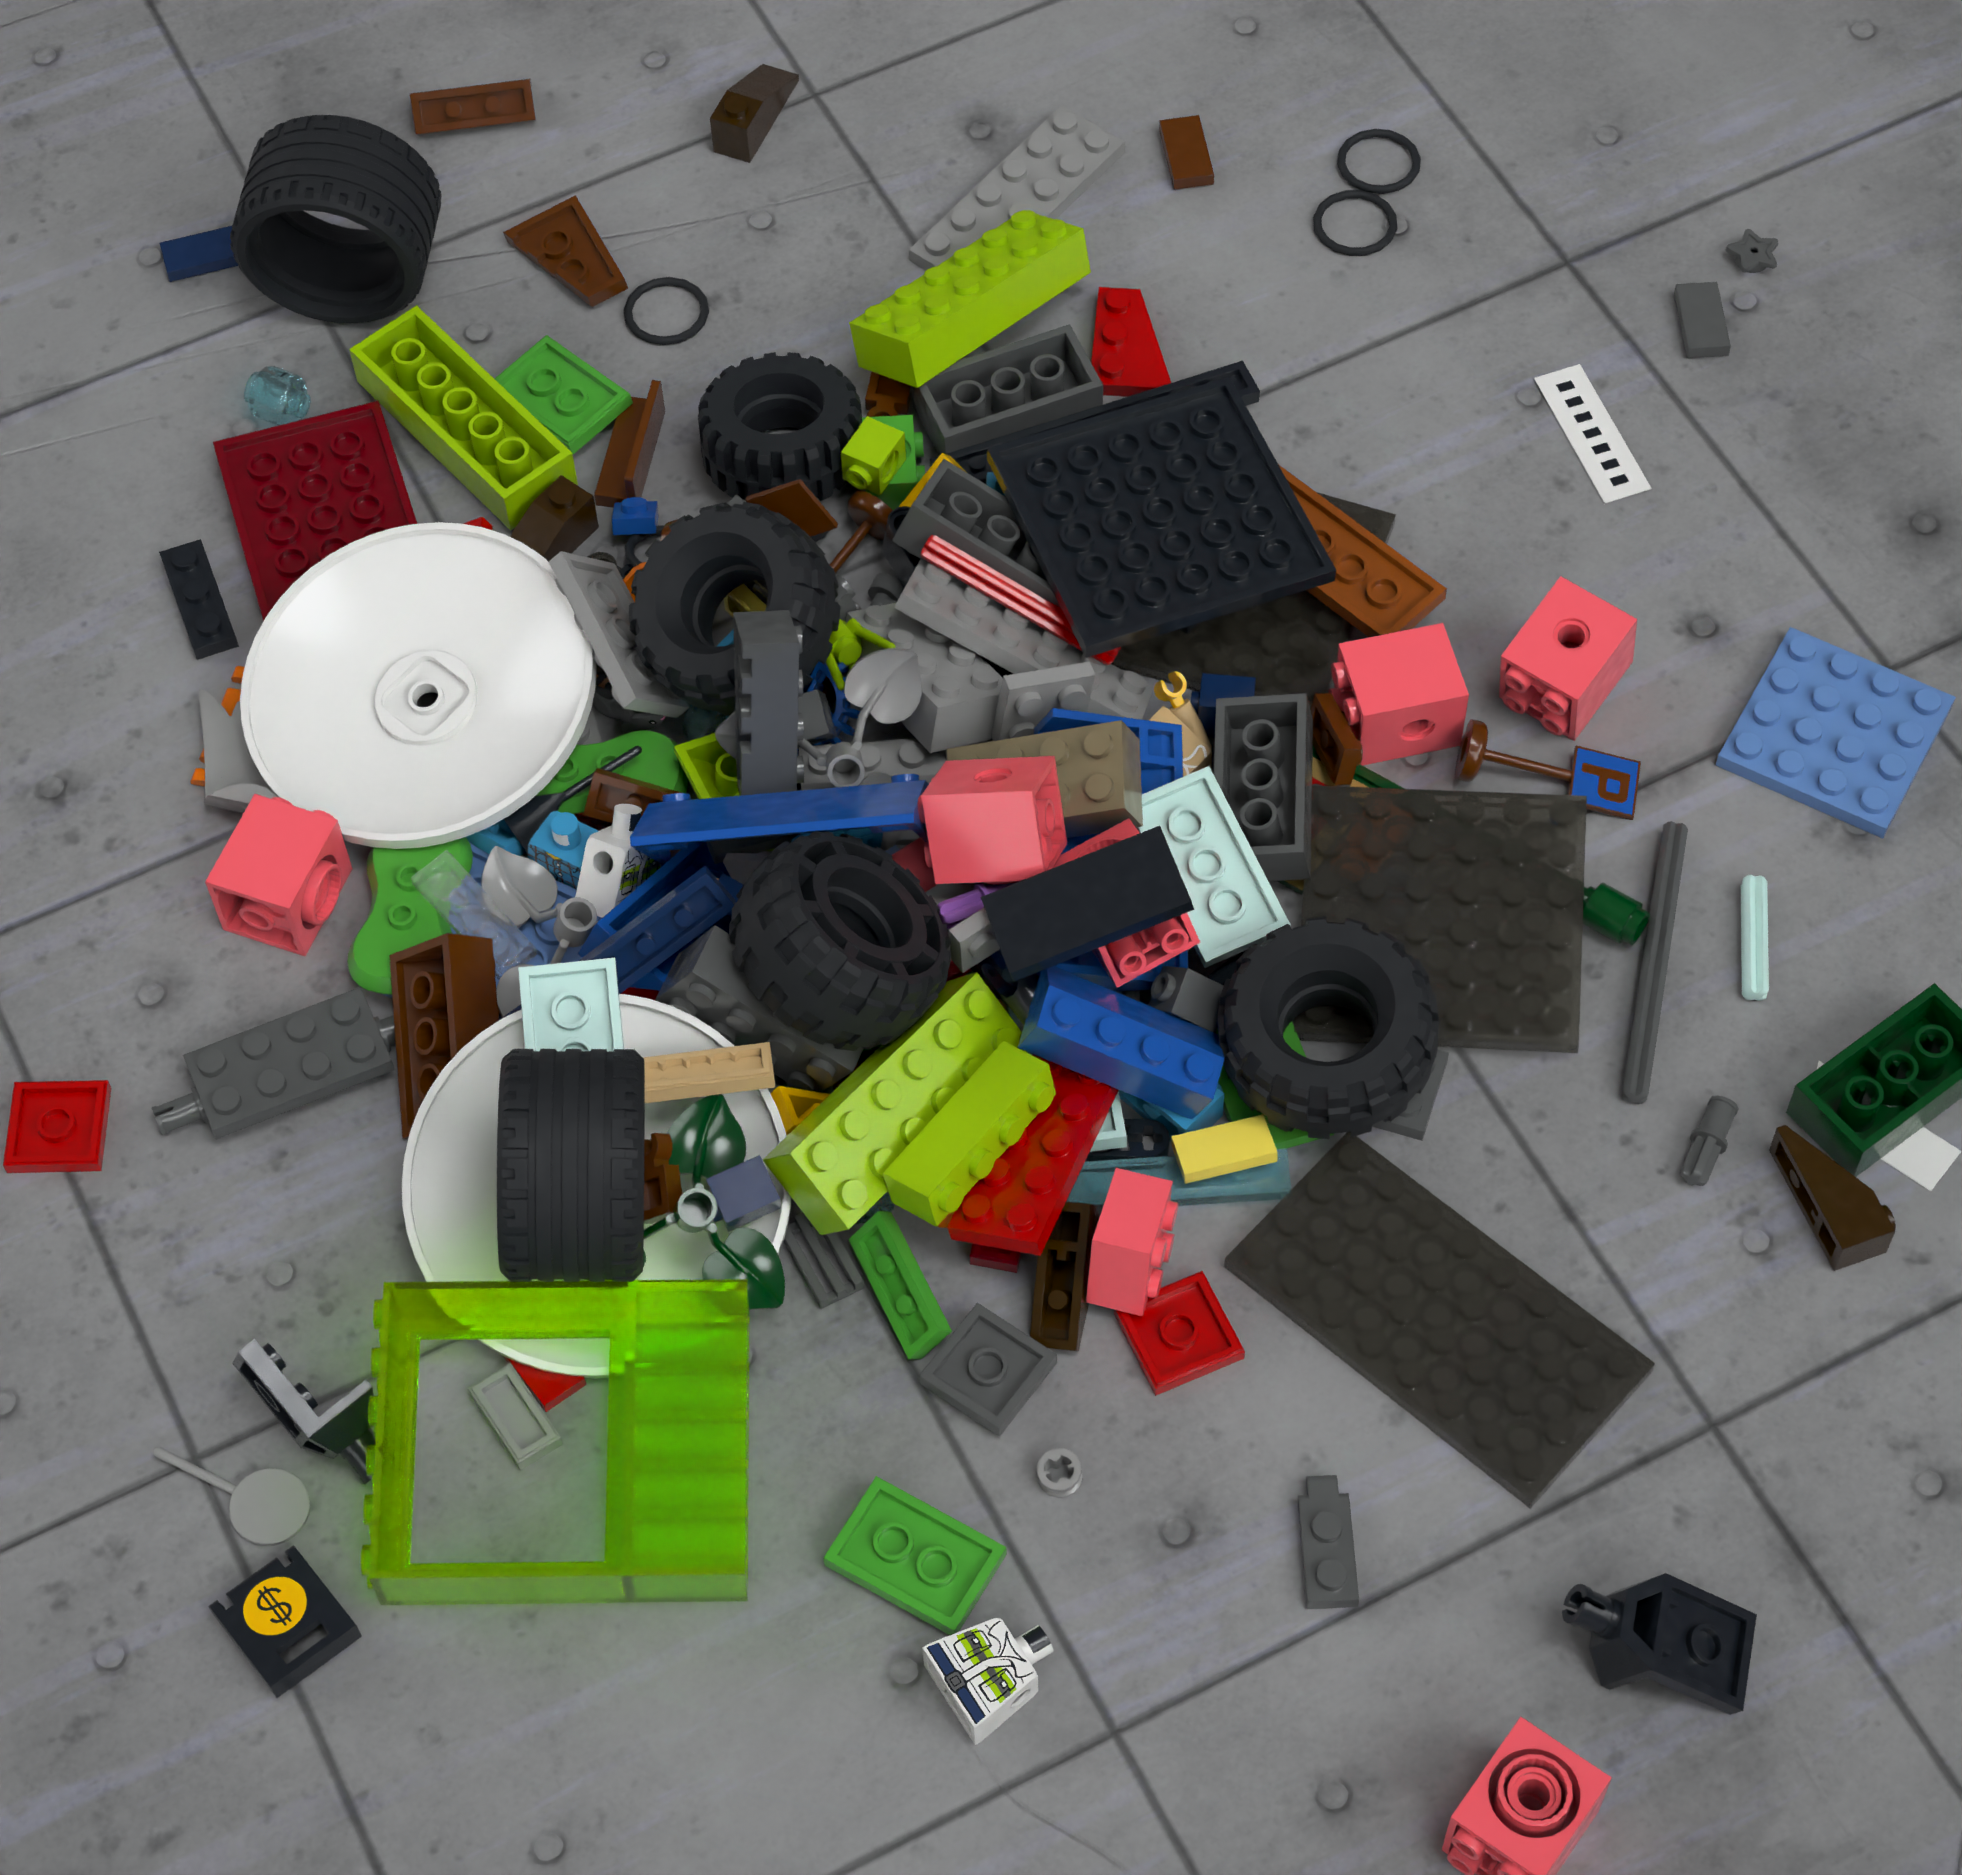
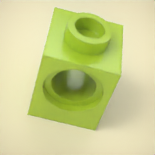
[841,416,906,495]

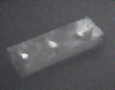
[411,849,537,980]

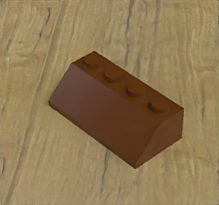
[389,933,499,1139]

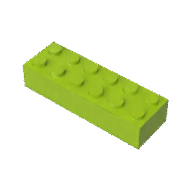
[849,210,1091,388]
[349,305,578,530]
[763,972,1026,1235]

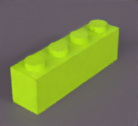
[883,1041,1056,1227]

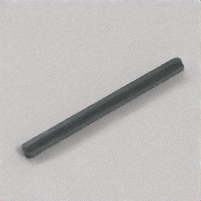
[1622,821,1688,1104]

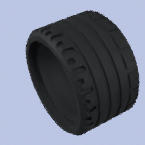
[230,115,442,323]
[497,1049,645,1282]

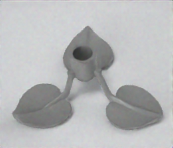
[715,648,922,851]
[481,846,598,1018]

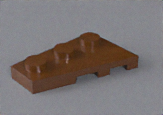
[503,195,629,307]

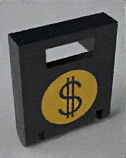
[209,1545,362,1698]

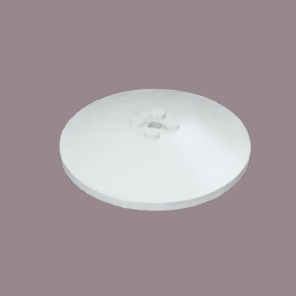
[240,522,597,849]
[402,994,792,1379]

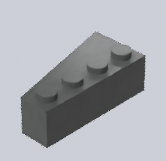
[733,610,804,796]

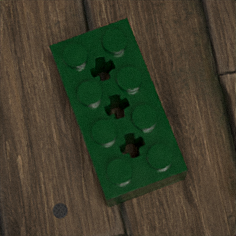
[1786,983,1962,1177]

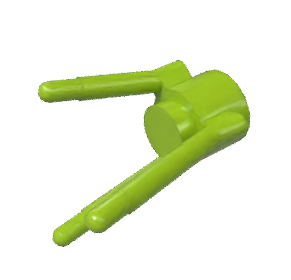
[825,618,896,691]

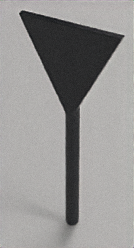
[503,746,642,854]

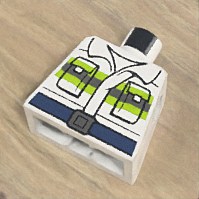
[575,804,661,918]
[922,1618,1053,1745]

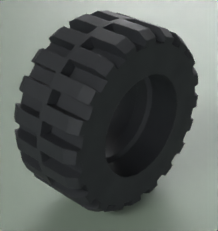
[698,352,862,501]

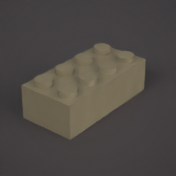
[947,720,1143,838]

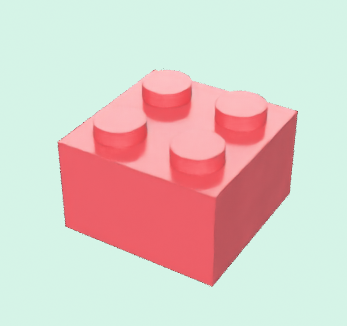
[1086,1168,1178,1316]

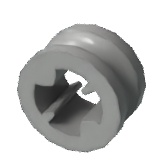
[1037,1448,1083,1498]

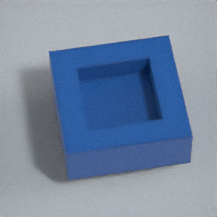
[612,497,659,535]

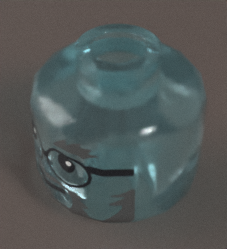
[244,366,311,426]

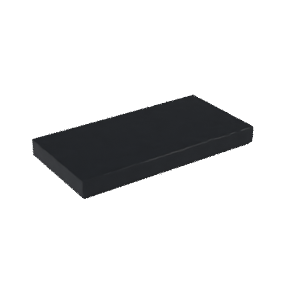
[981,825,1195,982]

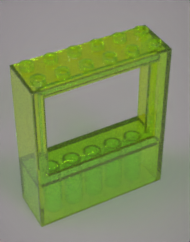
[361,1279,750,1605]

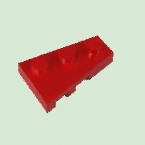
[1091,287,1171,397]

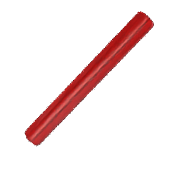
[920,535,1121,665]

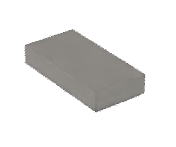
[468,1363,563,1471]

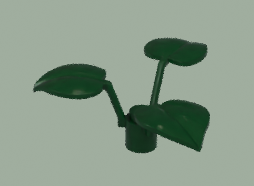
[584,1094,785,1310]

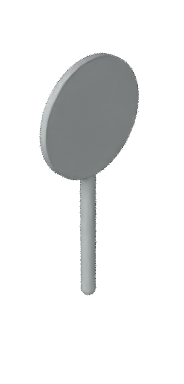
[153,1447,310,1546]

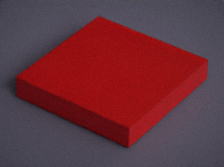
[3,1080,112,1173]
[1114,1271,1245,1396]

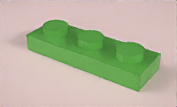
[848,1211,952,1359]

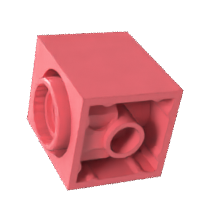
[1499,576,1637,741]
[1328,623,1469,766]
[918,756,1067,885]
[205,794,353,956]
[1053,818,1201,988]
[1442,1716,1612,1875]

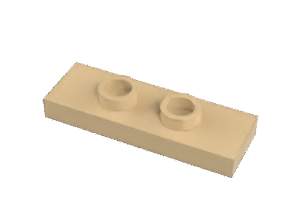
[643,1042,775,1103]

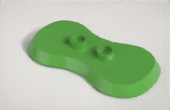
[536,730,689,814]
[347,837,473,995]

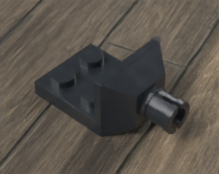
[232,1339,396,1484]
[1562,1573,1757,1715]

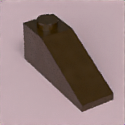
[710,64,799,163]
[510,475,599,562]
[1769,1125,1896,1271]
[1030,1201,1103,1351]

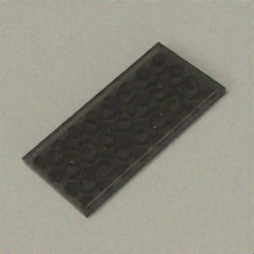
[1224,1132,1655,1509]

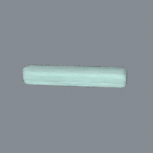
[1741,875,1769,1001]

